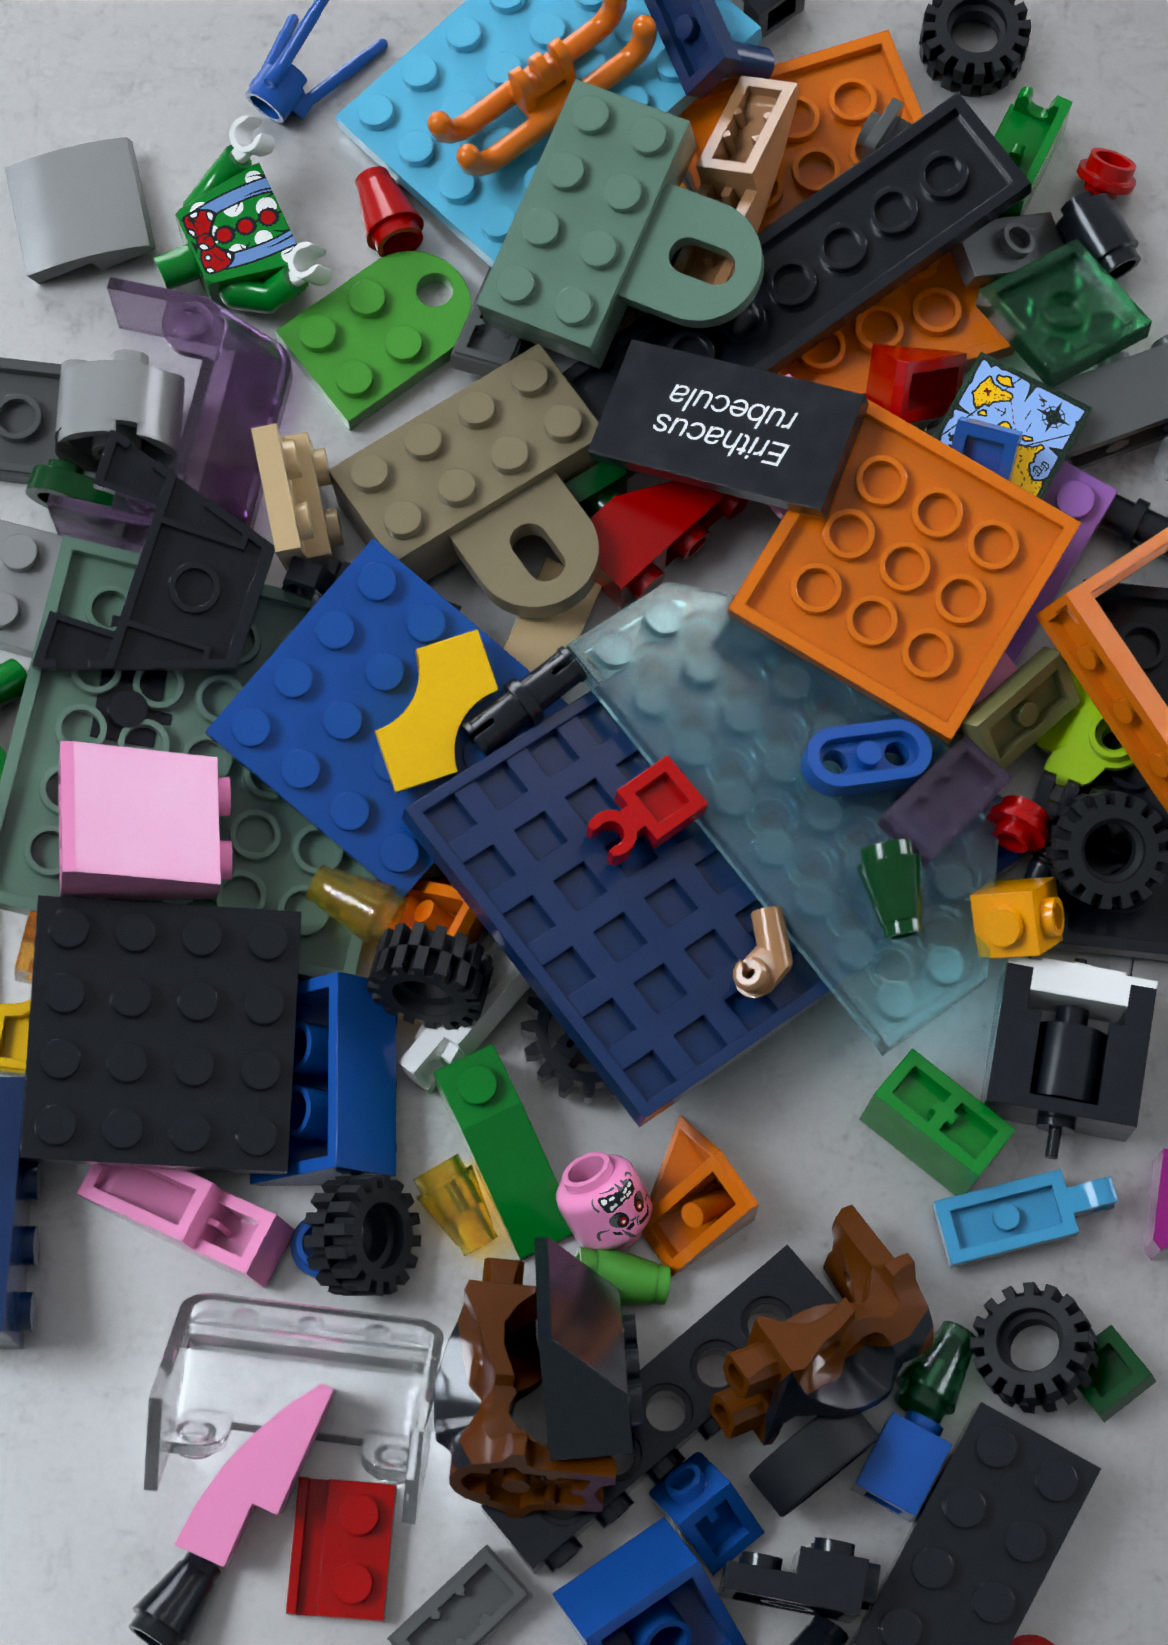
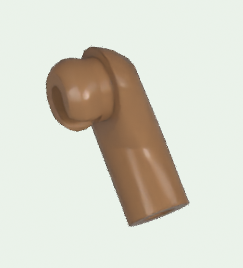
[733,906,793,998]

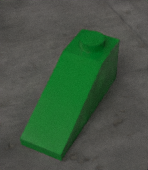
[433,1044,573,1261]

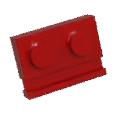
[286,1477,397,1623]

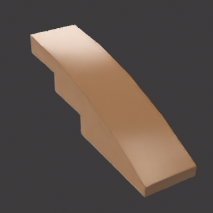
[673,75,800,285]

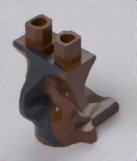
[709,1205,934,1446]
[434,1258,617,1519]

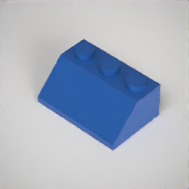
[250,972,397,1186]

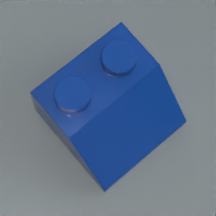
[552,1517,747,1645]

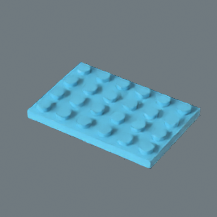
[335,0,763,268]

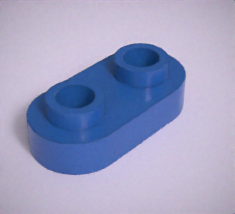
[801,719,932,797]

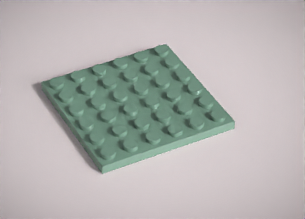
[0,535,377,980]

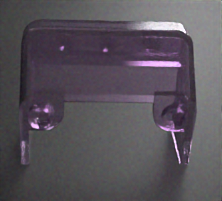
[46,277,293,553]

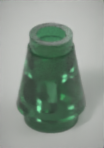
[893,1321,976,1424]

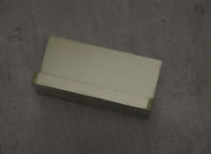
[941,646,1080,777]

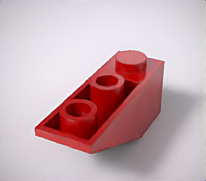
[590,481,751,609]

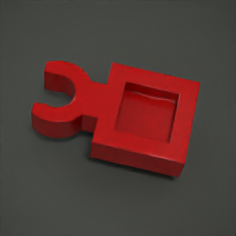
[586,755,708,866]

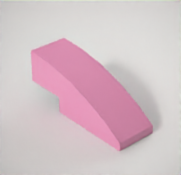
[77,1165,295,1289]
[174,1384,338,1567]

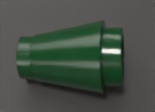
[856,839,924,940]

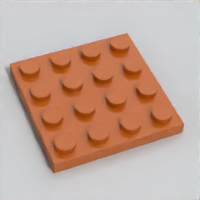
[727,399,1081,744]

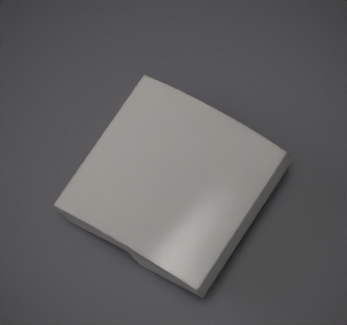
[5,137,156,284]

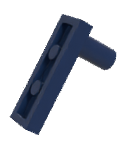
[644,0,775,98]

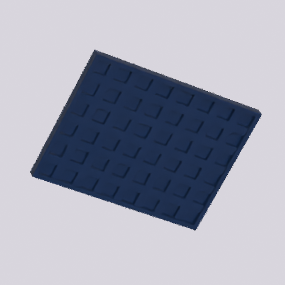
[401,601,1035,1128]

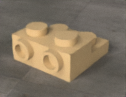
[251,423,344,572]

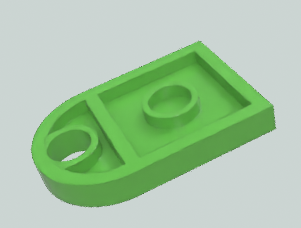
[275,251,471,430]

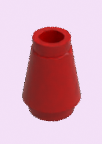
[355,166,424,257]

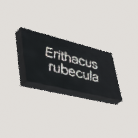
[587,339,869,519]

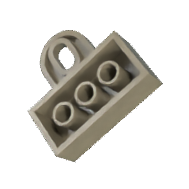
[328,343,601,618]

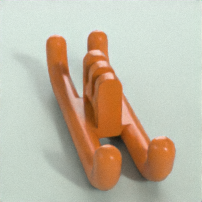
[427,0,657,177]

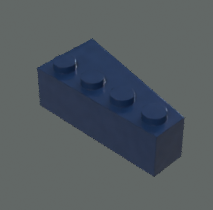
[0,1077,42,1349]

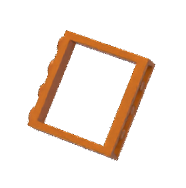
[1035,527,1168,814]

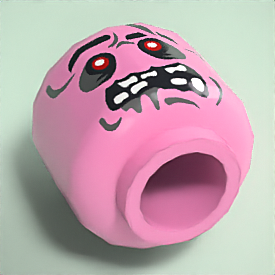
[555,1151,653,1250]

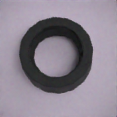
[749,1413,879,1517]

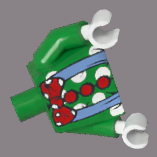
[153,115,332,314]

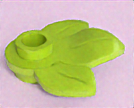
[1035,667,1135,787]

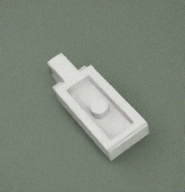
[397,933,530,1093]

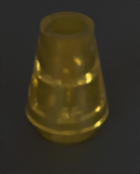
[306,864,407,944]
[413,1154,498,1256]

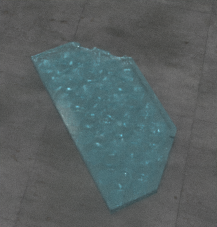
[566,582,999,1056]

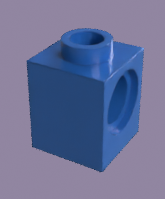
[851,1410,953,1522]

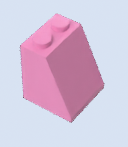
[58,741,232,900]

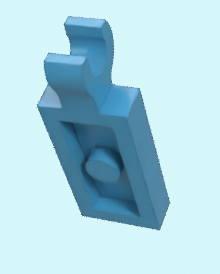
[932,1169,1119,1269]

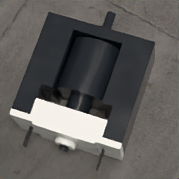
[980,956,1158,1160]

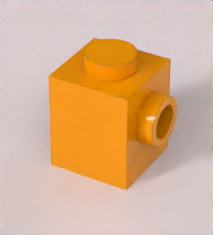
[970,877,1065,959]

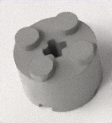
[55,349,185,473]

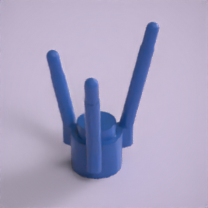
[245,0,388,123]

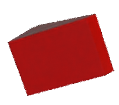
[865,344,967,423]

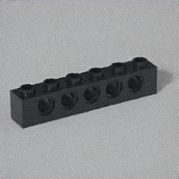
[481,1244,838,1574]

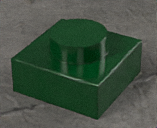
[564,462,628,518]
[1076,1325,1156,1423]

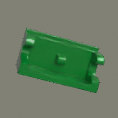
[994,86,1073,218]
[859,1048,1016,1196]

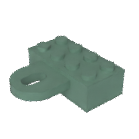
[476,79,764,369]

